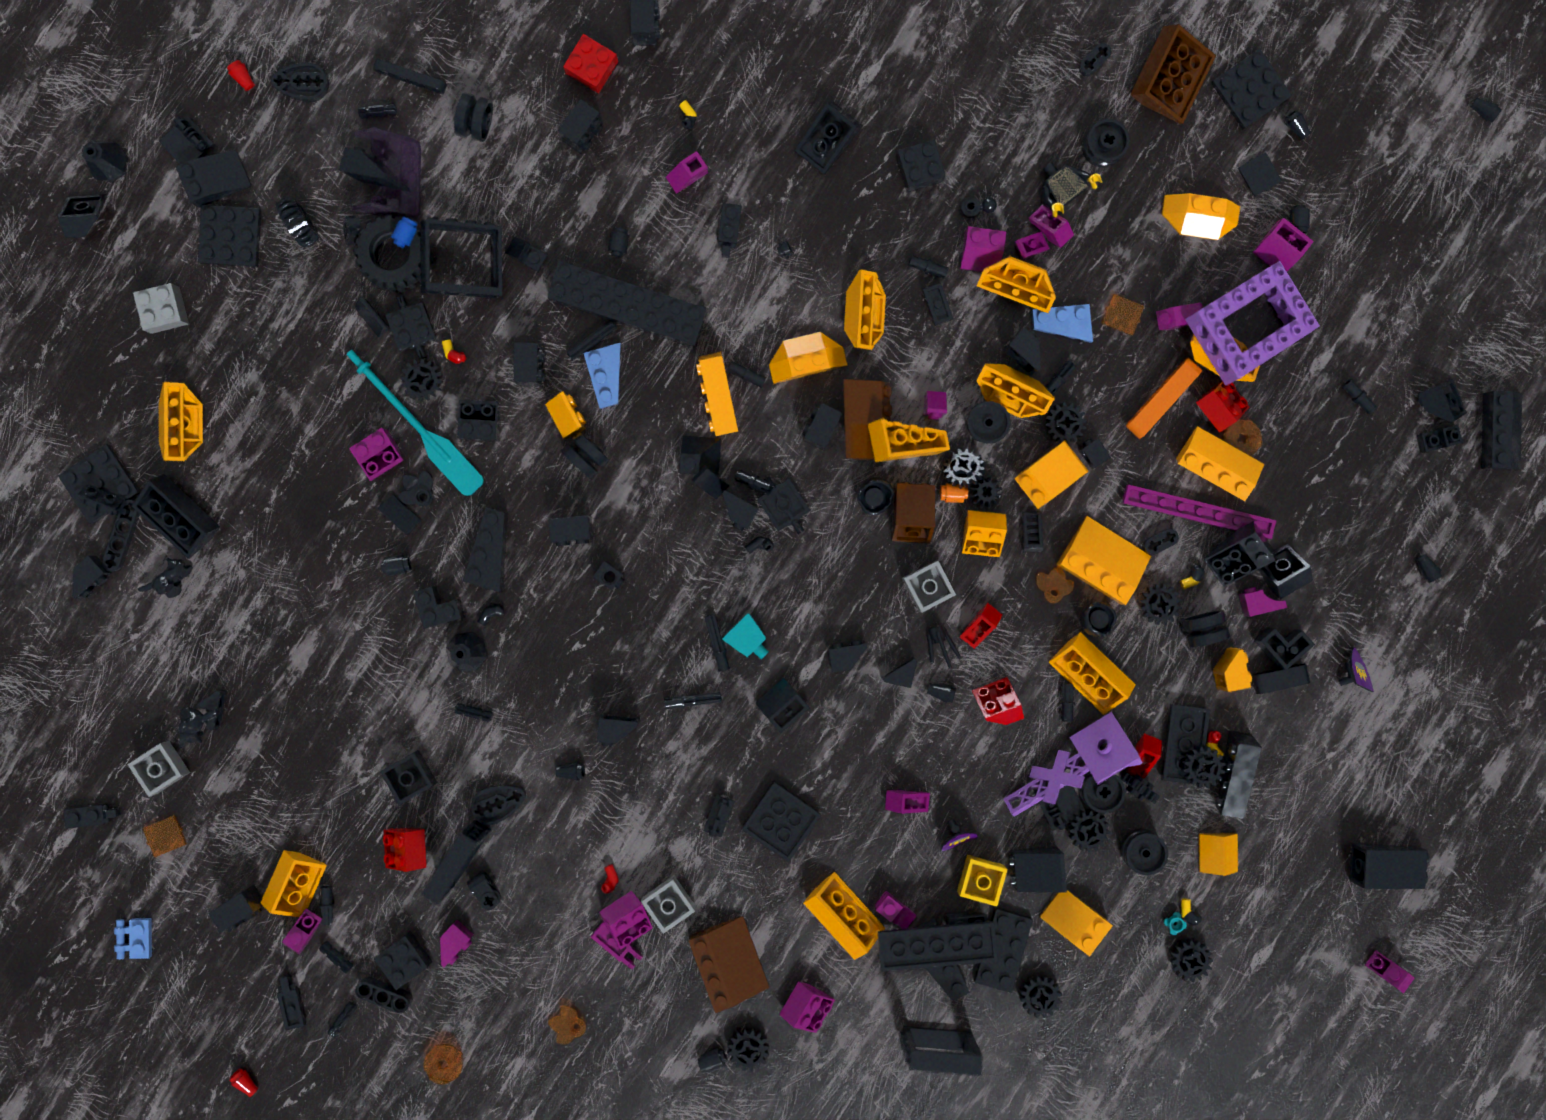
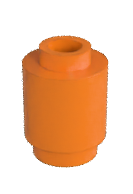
[940,483,968,503]

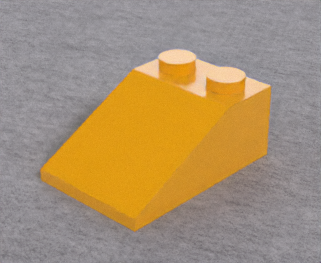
[1015,441,1088,509]
[1039,890,1113,956]

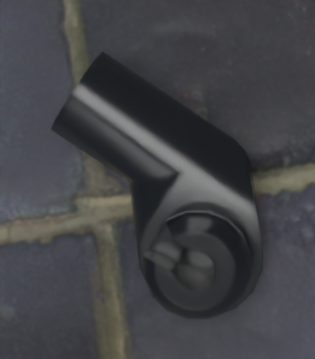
[745,536,774,554]

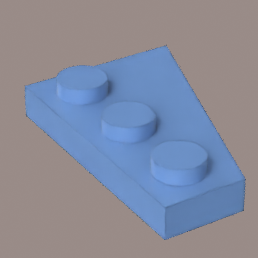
[1031,304,1093,343]
[584,343,621,409]

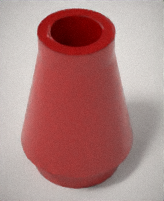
[227,60,255,91]
[229,1068,258,1097]

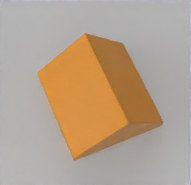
[1199,833,1238,876]

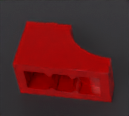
[960,603,1003,649]
[1126,733,1162,778]

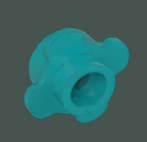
[1164,912,1187,935]

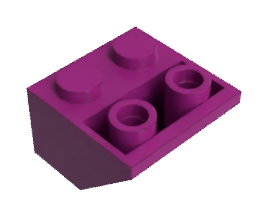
[1252,218,1314,271]
[349,428,404,481]
[599,891,653,950]
[779,981,835,1033]

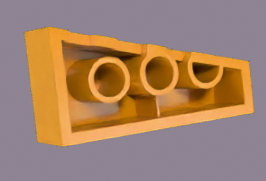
[696,352,738,436]
[868,419,950,462]

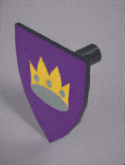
[1338,647,1374,692]
[941,819,978,852]

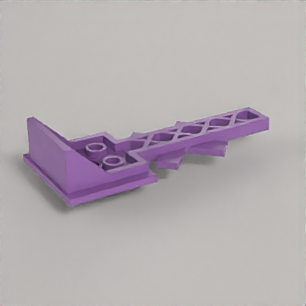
[1004,712,1143,817]

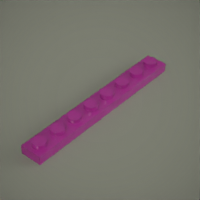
[1122,485,1276,539]

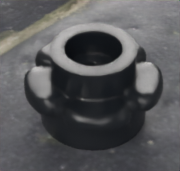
[777,241,793,259]

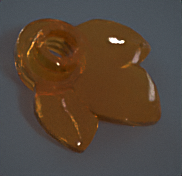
[1036,566,1074,603]
[548,1005,586,1045]

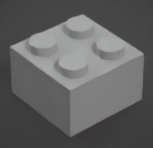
[133,283,189,334]
[902,561,956,613]
[128,741,190,797]
[641,875,696,934]

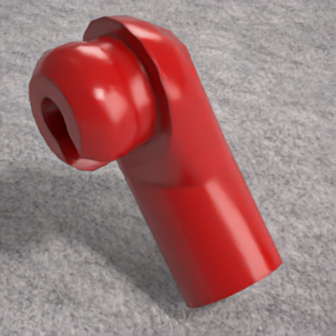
[601,864,619,894]

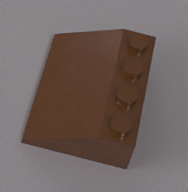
[1130,24,1216,124]
[844,379,892,461]
[688,915,769,1013]

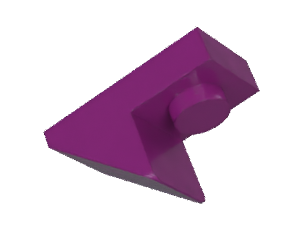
[1014,232,1050,261]

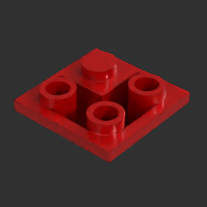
[972,677,1024,725]

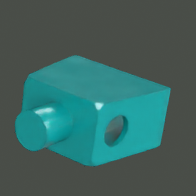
[722,613,769,659]

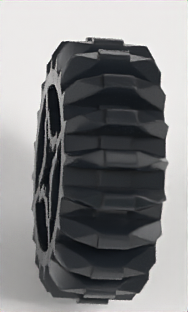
[276,195,319,248]

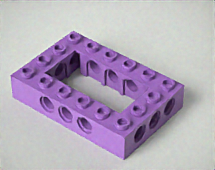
[1185,261,1320,386]

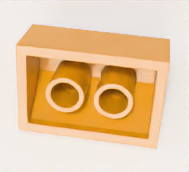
[260,850,327,917]

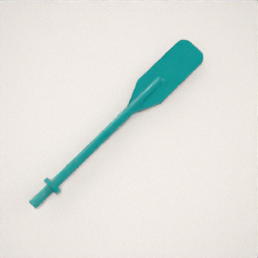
[346,350,484,496]

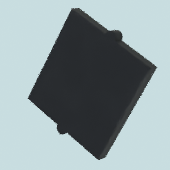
[1238,152,1282,197]

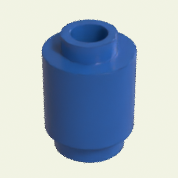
[391,217,417,248]

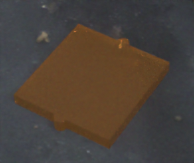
[1101,294,1145,336]
[142,815,187,858]

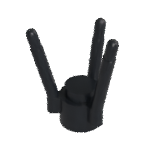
[926,625,962,669]

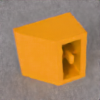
[545,392,586,440]
[962,510,1007,557]
[1213,647,1252,692]

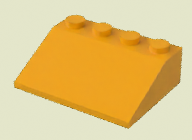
[1056,516,1151,605]

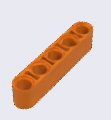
[1125,357,1203,439]

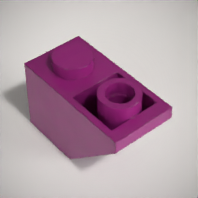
[666,151,708,194]
[923,391,947,420]
[282,909,322,955]
[440,920,474,967]
[1365,950,1415,994]

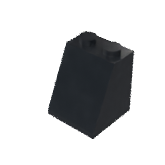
[1008,846,1067,893]

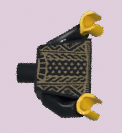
[1042,162,1102,217]

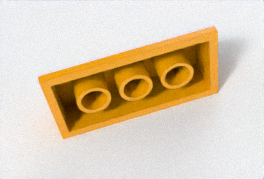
[1176,426,1264,501]
[1049,632,1136,715]
[803,872,885,960]

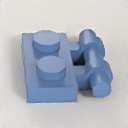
[114,918,152,959]

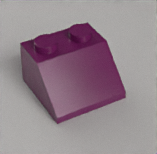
[960,226,1006,272]

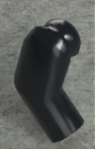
[477,604,505,626]

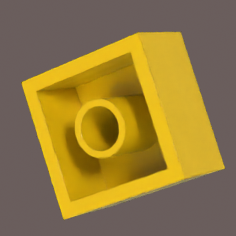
[957,855,1008,906]

